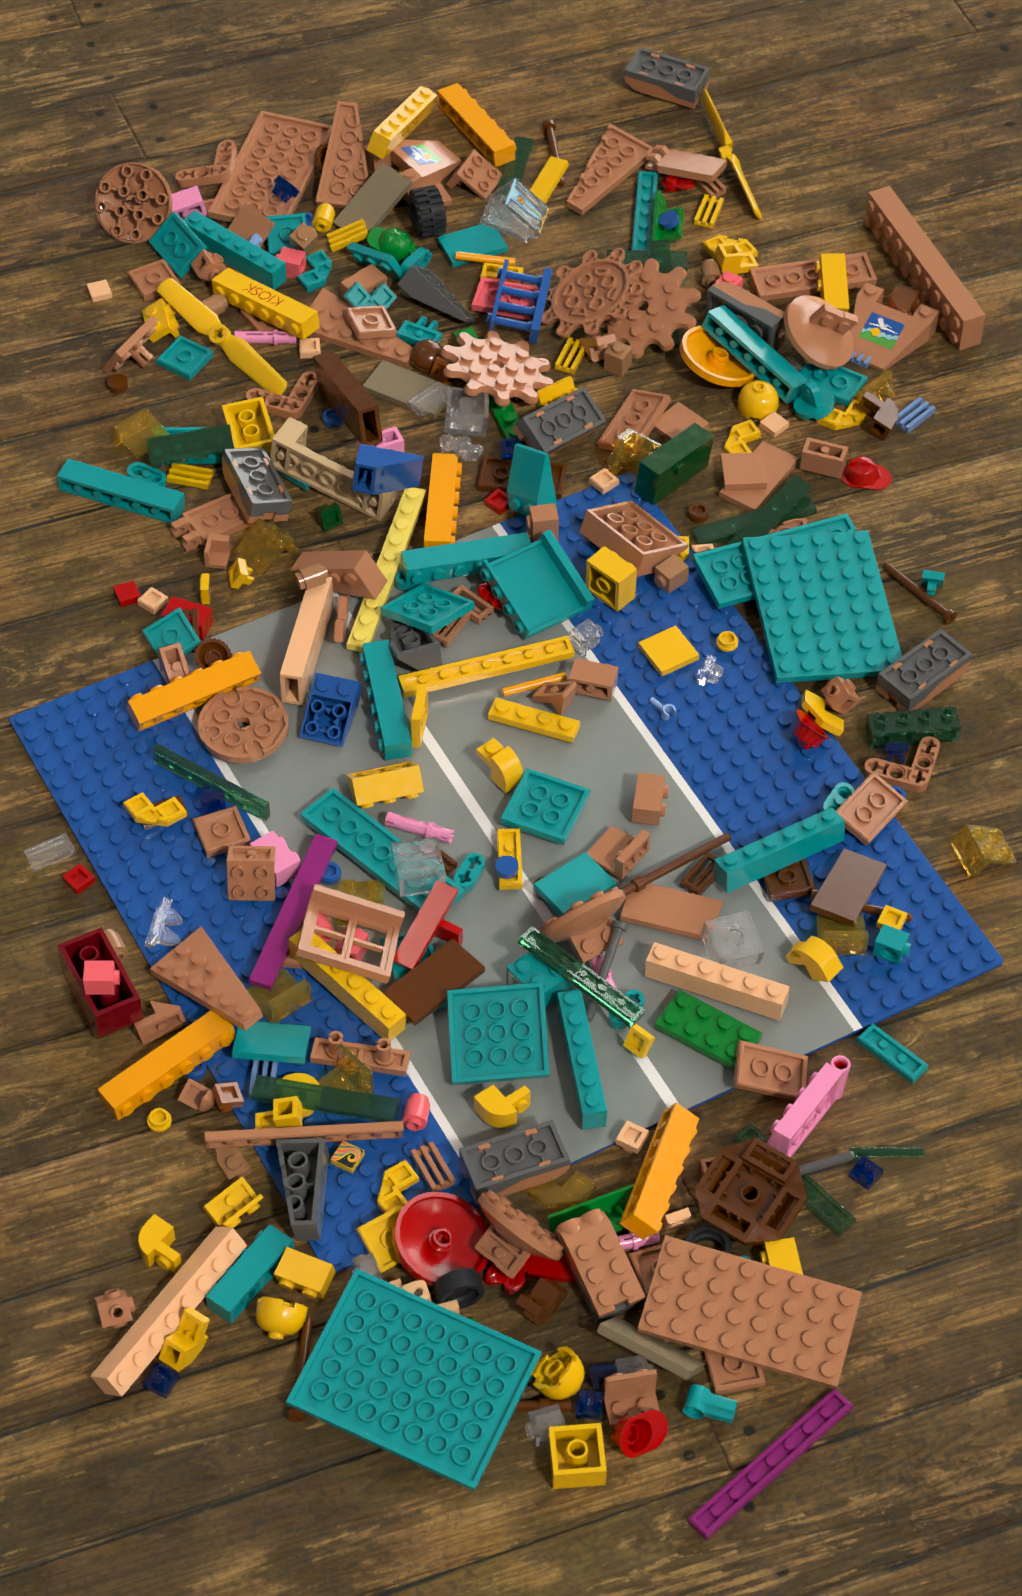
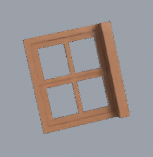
[296,884,405,984]

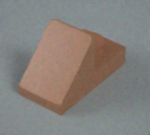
[579,333,616,362]
[158,642,190,684]
[532,681,577,715]
[134,1001,187,1045]

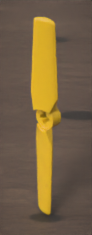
[701,89,762,220]
[157,278,287,395]

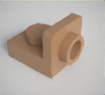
[214,1147,251,1185]

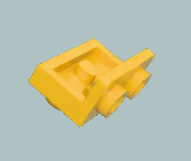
[142,298,180,343]
[537,376,578,408]
[202,1176,264,1228]

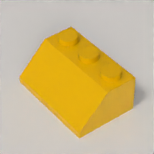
[222,396,275,458]
[346,760,424,808]

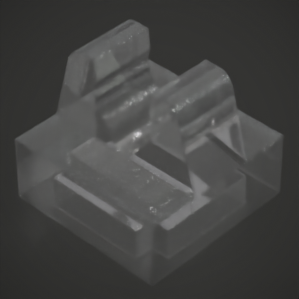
[696,654,724,686]

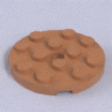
[198,687,289,764]

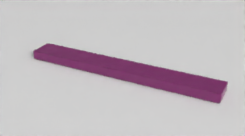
[249,834,338,991]
[687,1388,853,1541]

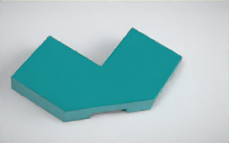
[297,250,332,293]
[342,282,397,309]

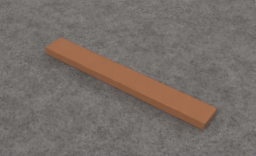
[204,1121,404,1149]

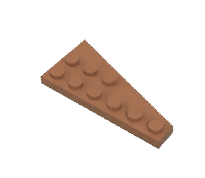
[316,101,369,209]
[567,124,655,215]
[309,287,413,368]
[150,927,263,1031]

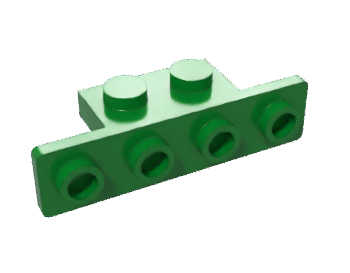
[650,190,684,258]
[547,1183,635,1234]

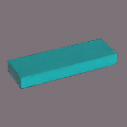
[857,1023,929,1084]

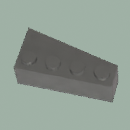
[276,1138,329,1241]

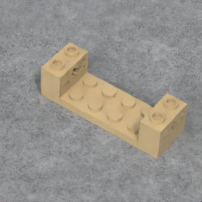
[270,417,398,521]

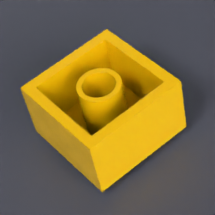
[586,546,637,612]
[548,1423,607,1489]

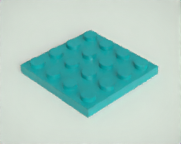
[447,982,550,1085]

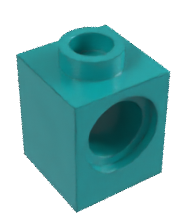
[873,924,912,965]

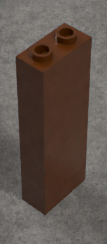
[313,350,383,445]

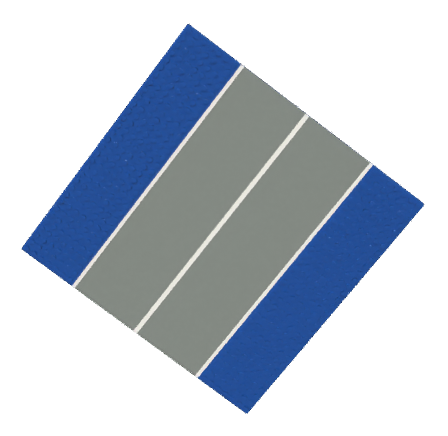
[9,472,1003,1274]

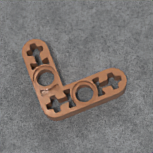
[175,139,237,188]
[246,371,318,419]
[864,736,940,793]

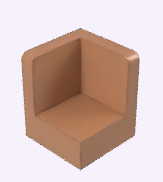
[204,533,231,569]

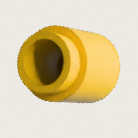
[312,203,335,232]

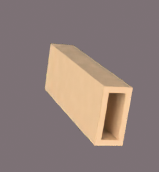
[280,577,334,706]

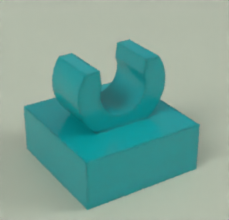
[921,570,945,596]

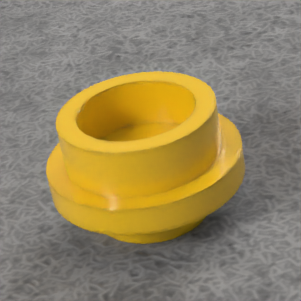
[716,631,738,652]
[147,1108,172,1132]

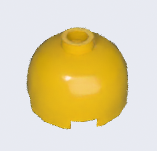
[738,380,779,421]
[255,1297,308,1340]
[533,1347,585,1400]

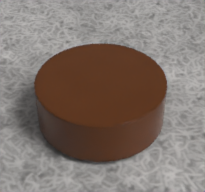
[107,374,128,394]
[688,502,709,523]

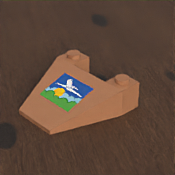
[364,140,461,203]
[851,283,939,371]

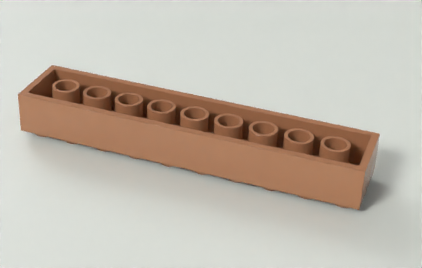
[864,186,986,351]

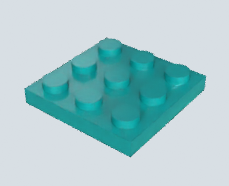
[381,583,474,634]
[500,768,591,845]

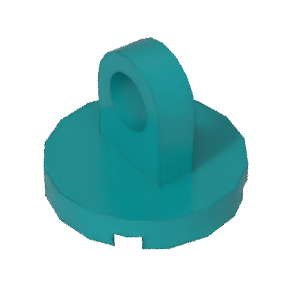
[793,379,835,421]

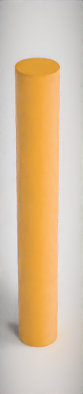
[455,251,515,266]
[501,672,567,697]

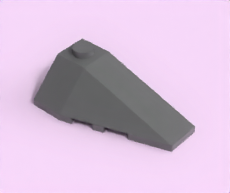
[398,265,475,323]
[390,619,442,671]

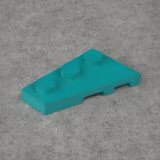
[347,242,406,282]

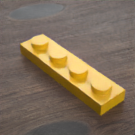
[488,697,580,743]

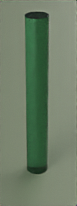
[849,1147,924,1157]

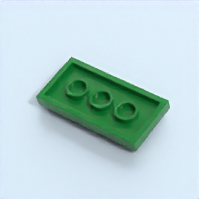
[654,989,762,1071]

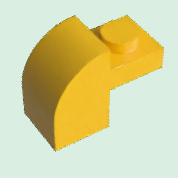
[715,242,758,276]
[476,738,523,793]
[785,936,843,982]
[474,1084,531,1128]
[255,1096,302,1129]
[139,1214,182,1274]
[158,1306,210,1372]

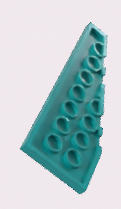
[691,514,856,609]

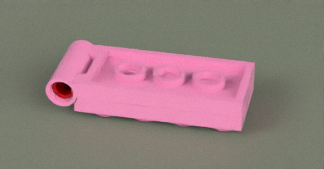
[767,1056,851,1157]

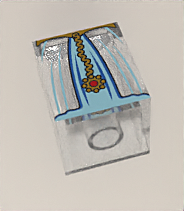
[480,178,549,243]

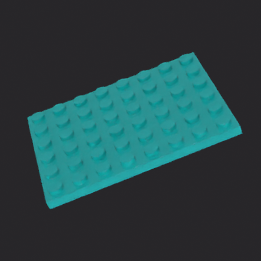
[741,530,902,683]
[286,1268,542,1492]

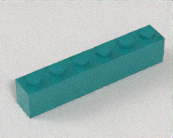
[183,211,287,290]
[701,305,807,404]
[57,459,185,524]
[400,532,531,585]
[359,640,412,760]
[714,807,845,893]
[557,989,607,1130]

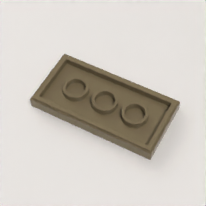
[333,162,413,244]
[362,360,455,419]
[597,1316,705,1380]

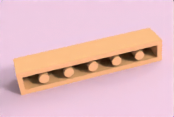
[645,942,790,1021]

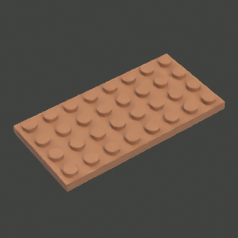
[208,111,332,223]
[637,1235,862,1390]

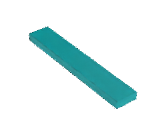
[631,171,658,259]

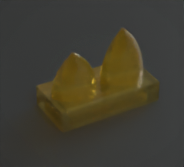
[854,369,895,401]

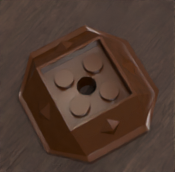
[695,1137,807,1246]

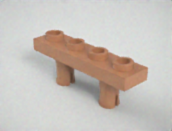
[310,1031,411,1077]

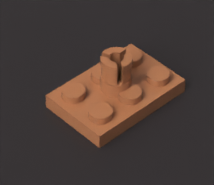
[102,315,159,374]

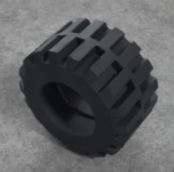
[408,185,447,239]

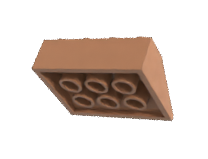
[580,501,689,577]

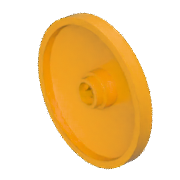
[680,326,755,387]

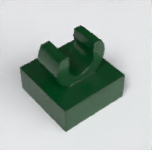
[317,502,343,532]

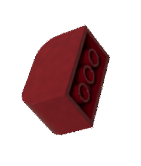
[57,927,143,1040]

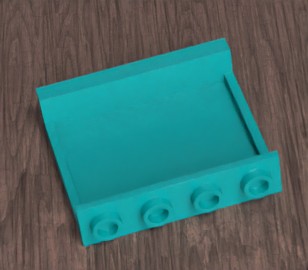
[480,529,595,640]

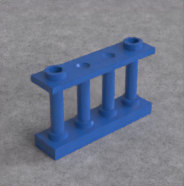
[486,259,553,344]

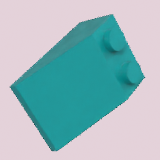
[507,443,558,516]

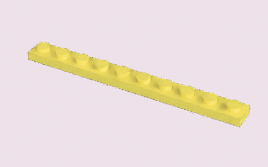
[347,488,426,652]

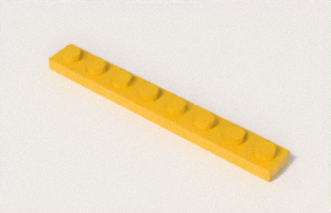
[398,635,574,698]

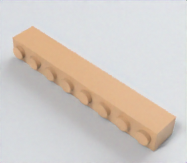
[90,1227,247,1396]

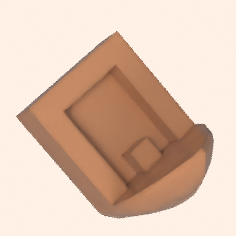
[178,1078,215,1112]

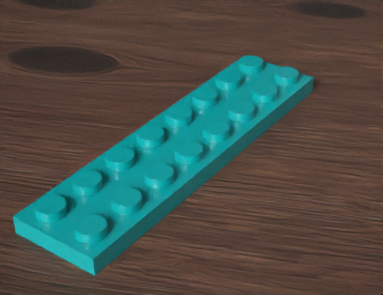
[300,788,465,912]

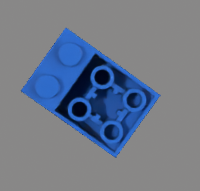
[352,444,424,495]
[299,672,363,747]

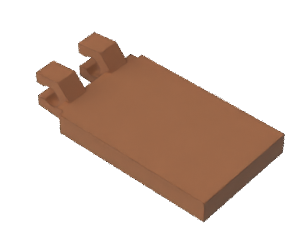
[646,145,727,183]
[171,493,257,552]

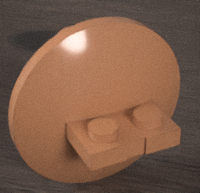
[95,162,173,243]
[784,295,858,370]
[539,887,626,965]
[474,1190,564,1279]

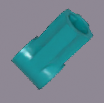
[682,1384,738,1424]

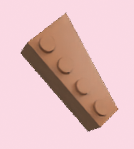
[290,550,387,600]

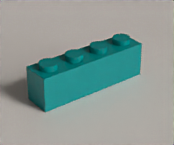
[206,1224,294,1324]

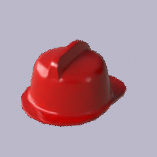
[841,456,892,490]
[793,709,830,750]
[610,1409,668,1458]

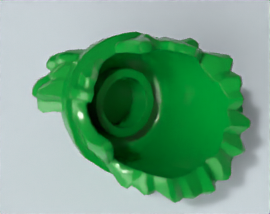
[367,227,417,262]

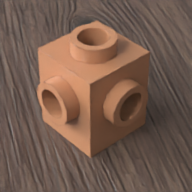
[191,250,227,283]
[821,676,861,715]
[95,1288,135,1328]

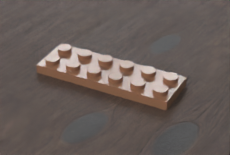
[749,252,877,301]

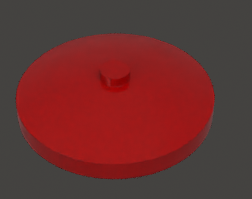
[392,1192,488,1287]

